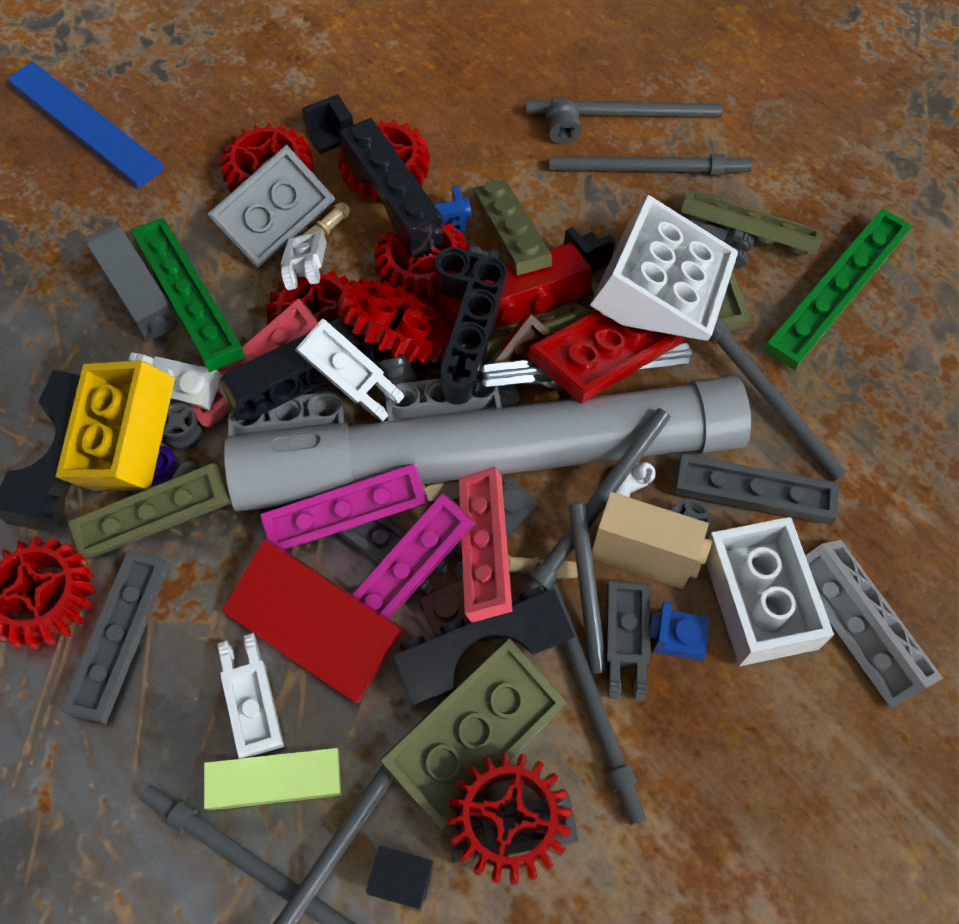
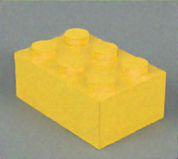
[55,360,175,491]

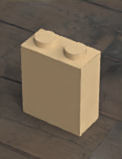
[592,492,712,590]

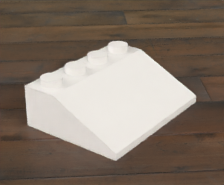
[590,195,738,341]

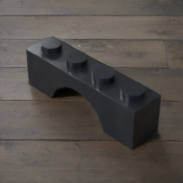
[340,117,443,258]
[0,370,80,533]
[393,586,575,706]

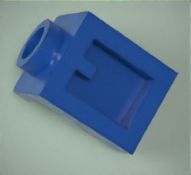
[434,185,472,234]
[649,601,710,662]

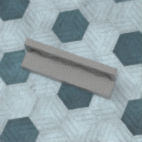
[806,540,943,709]

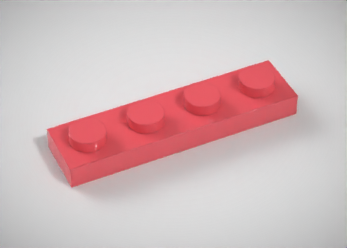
[190,298,319,429]
[459,467,512,623]

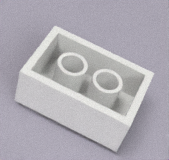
[706,517,834,666]

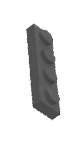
[674,453,839,525]
[60,551,170,724]

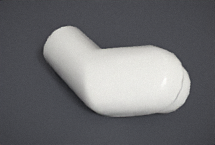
[616,462,656,498]

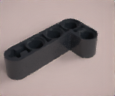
[435,247,507,405]
[218,317,377,421]

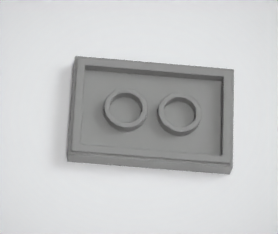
[208,145,336,270]

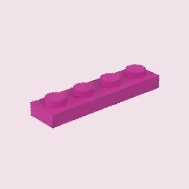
[260,464,429,550]
[352,493,476,619]

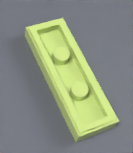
[204,748,342,811]

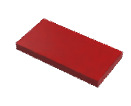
[527,310,685,404]
[222,540,404,703]

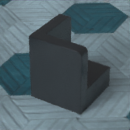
[302,94,354,154]
[564,227,615,274]
[366,845,435,913]

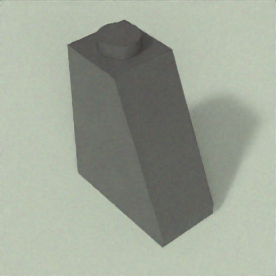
[84,222,178,342]

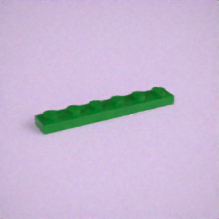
[764,208,912,371]
[130,217,245,373]

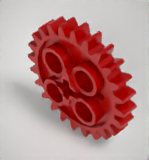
[336,278,454,364]

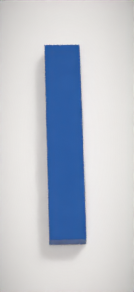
[7,61,164,189]

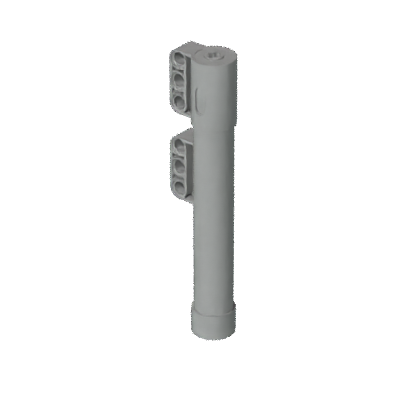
[224,375,751,512]

